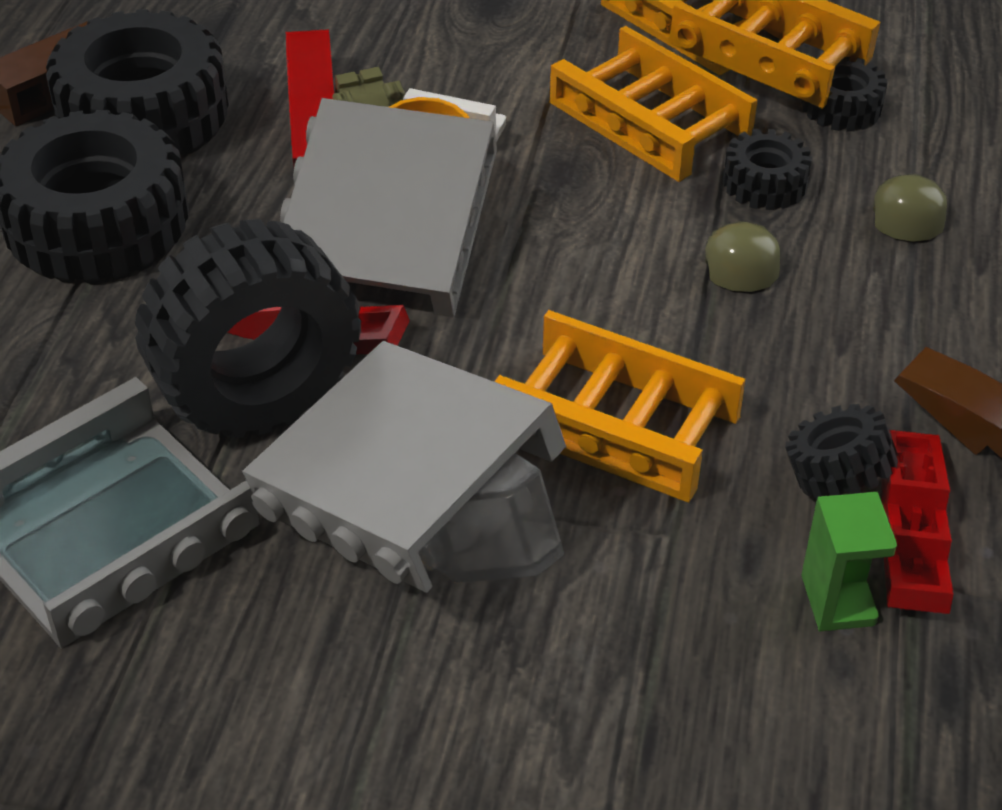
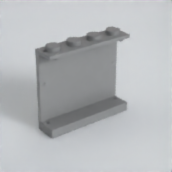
[280,98,497,317]
[242,341,566,593]

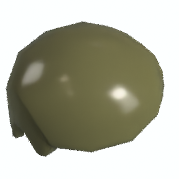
[873,174,948,242]
[705,221,780,292]

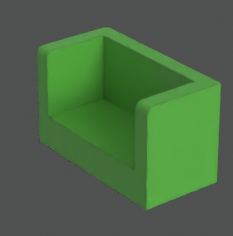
[801,491,897,632]

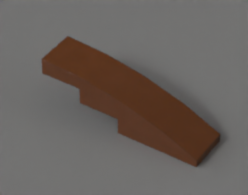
[894,347,1002,458]

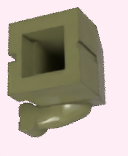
[332,67,405,107]

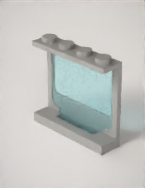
[0,377,260,649]

